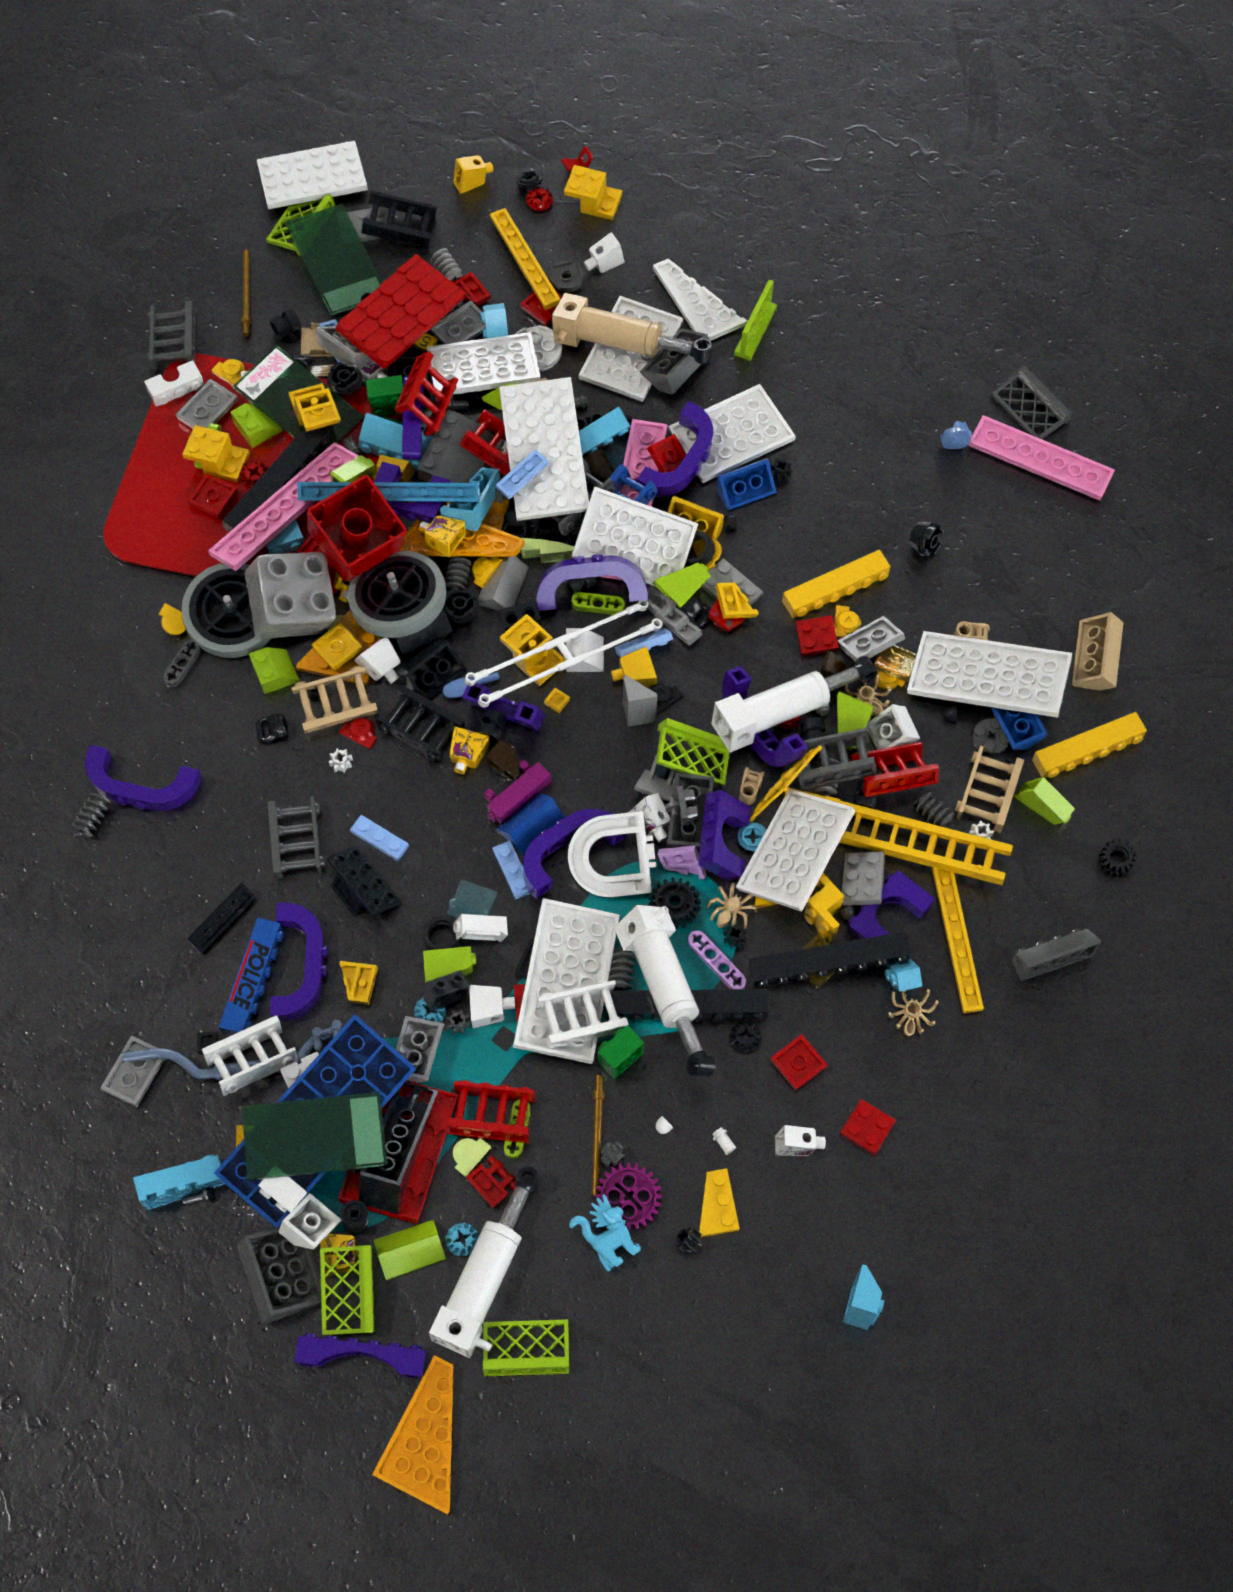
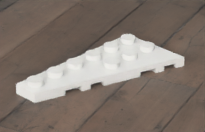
[653,259,748,341]

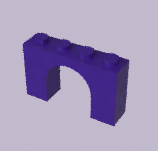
[374,462,451,524]
[462,680,546,732]
[698,790,751,881]
[847,870,935,940]

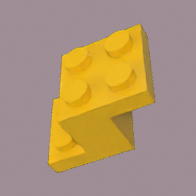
[564,165,622,220]
[289,383,341,432]
[182,425,250,483]
[500,614,566,686]
[804,873,844,943]

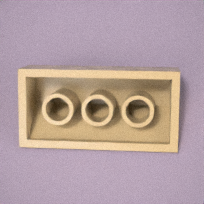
[1072,612,1124,691]

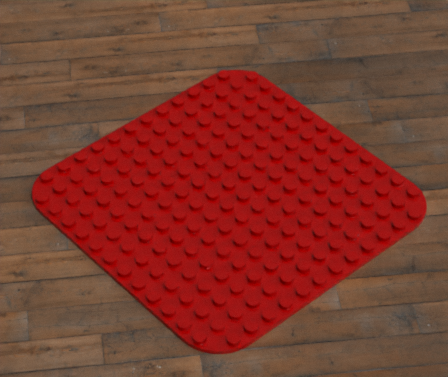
[103,354,400,595]

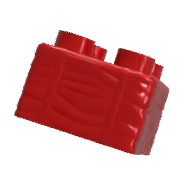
[307,475,407,581]

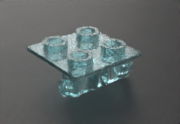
[447,879,498,918]

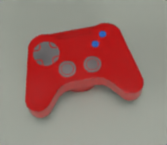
[708,599,744,632]

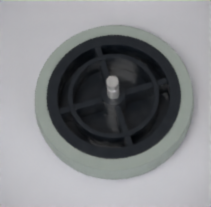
[348,551,446,638]
[182,563,271,658]

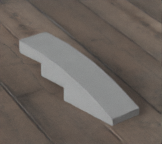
[647,585,703,646]

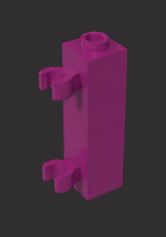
[484,759,551,825]

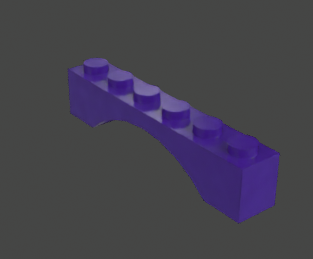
[294,1333,427,1379]

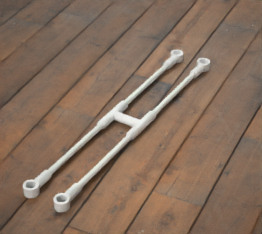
[464,600,662,707]

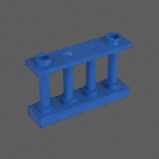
[579,464,658,524]

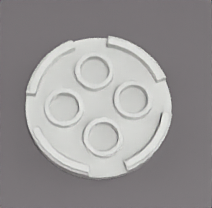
[514,325,562,372]

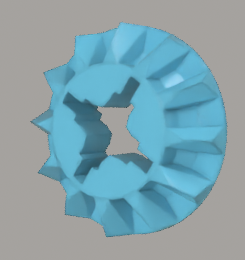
[737,822,766,852]
[414,997,446,1023]
[445,1222,479,1256]

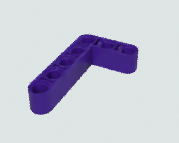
[402,377,425,460]

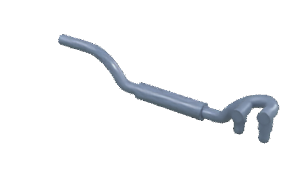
[122,1020,342,1080]

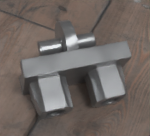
[665,786,698,826]

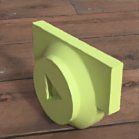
[453,1138,491,1177]

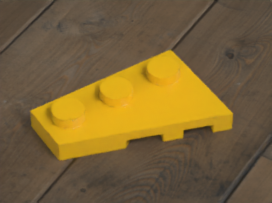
[699,1168,740,1238]

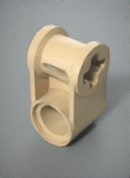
[953,621,990,641]
[739,767,765,806]

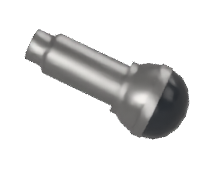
[182,1187,214,1204]

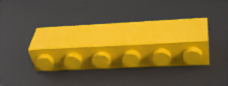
[782,550,891,619]
[1032,712,1147,778]

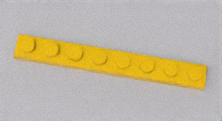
[490,208,560,310]
[931,867,984,1014]

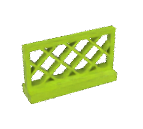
[266,194,336,257]
[734,280,777,361]
[656,718,729,787]
[320,1245,375,1335]
[483,1319,569,1376]

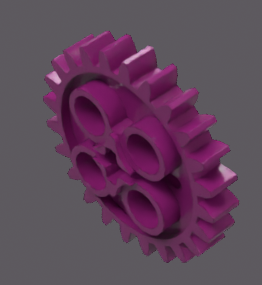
[595,1162,662,1231]

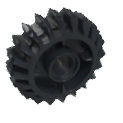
[648,877,701,930]

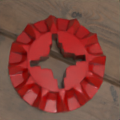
[526,187,553,211]
[240,461,268,487]

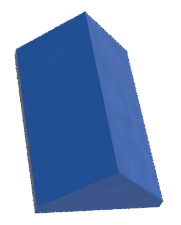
[716,459,777,510]
[990,707,1048,750]
[497,793,565,856]

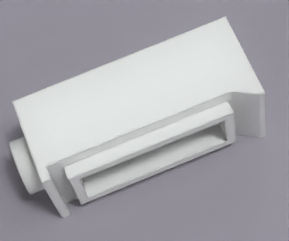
[453,914,508,942]

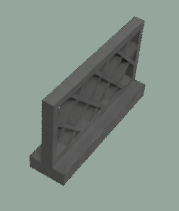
[991,365,1071,440]

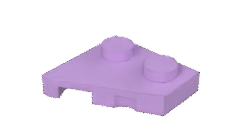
[658,845,706,879]

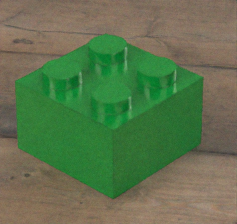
[366,375,404,416]
[598,1025,644,1079]

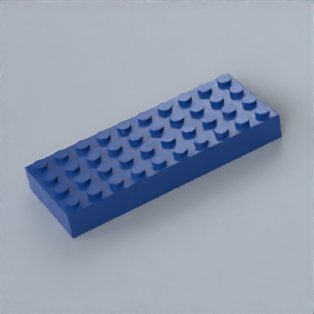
[214,1014,417,1228]

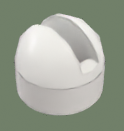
[656,1116,673,1134]

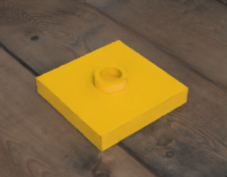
[311,622,364,672]

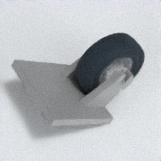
[634,744,679,801]

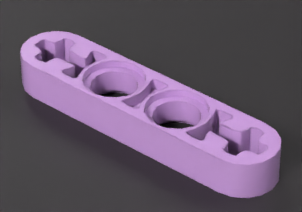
[688,930,746,989]

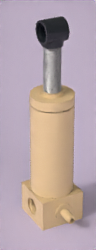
[552,293,712,364]

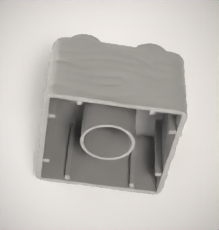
[244,552,336,638]

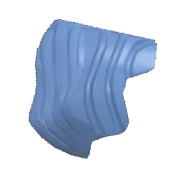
[940,421,972,449]

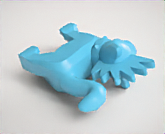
[569,1194,641,1271]

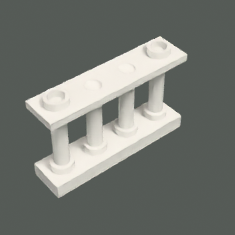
[535,980,629,1049]
[202,1016,299,1096]

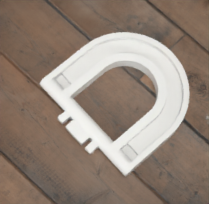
[568,811,656,897]

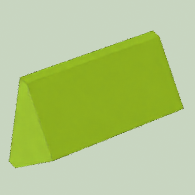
[374,1220,446,1280]

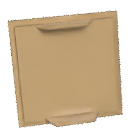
[301,324,334,357]

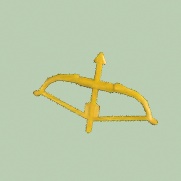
[749,746,822,822]

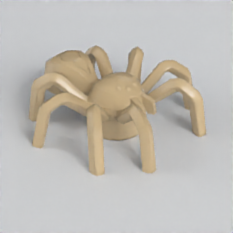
[844,674,891,717]
[707,882,757,929]
[889,989,938,1037]

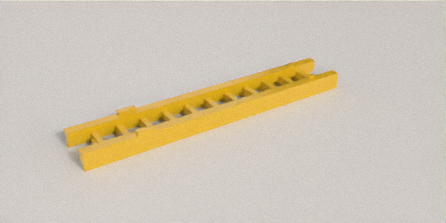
[785,787,1013,886]

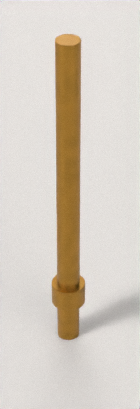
[241,250,251,337]
[591,1075,605,1197]

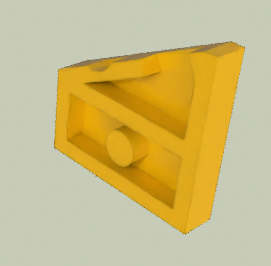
[715,582,759,619]
[340,961,378,1005]

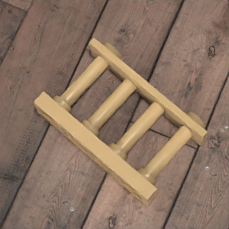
[291,666,378,734]
[955,746,1024,833]

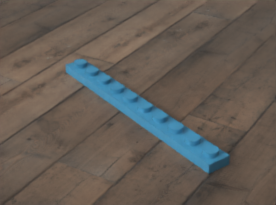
[297,482,480,502]

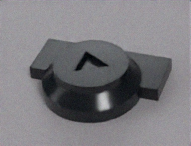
[650,683,683,716]

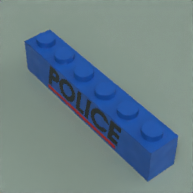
[219,918,284,1036]

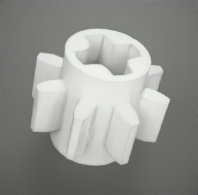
[329,748,353,773]
[969,821,994,839]

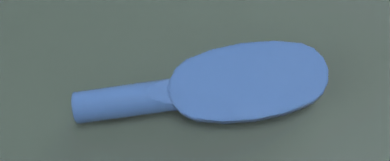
[443,672,500,699]

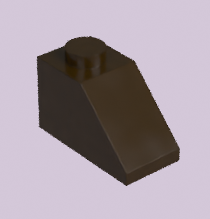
[583,448,615,480]
[820,650,847,690]
[486,740,519,783]

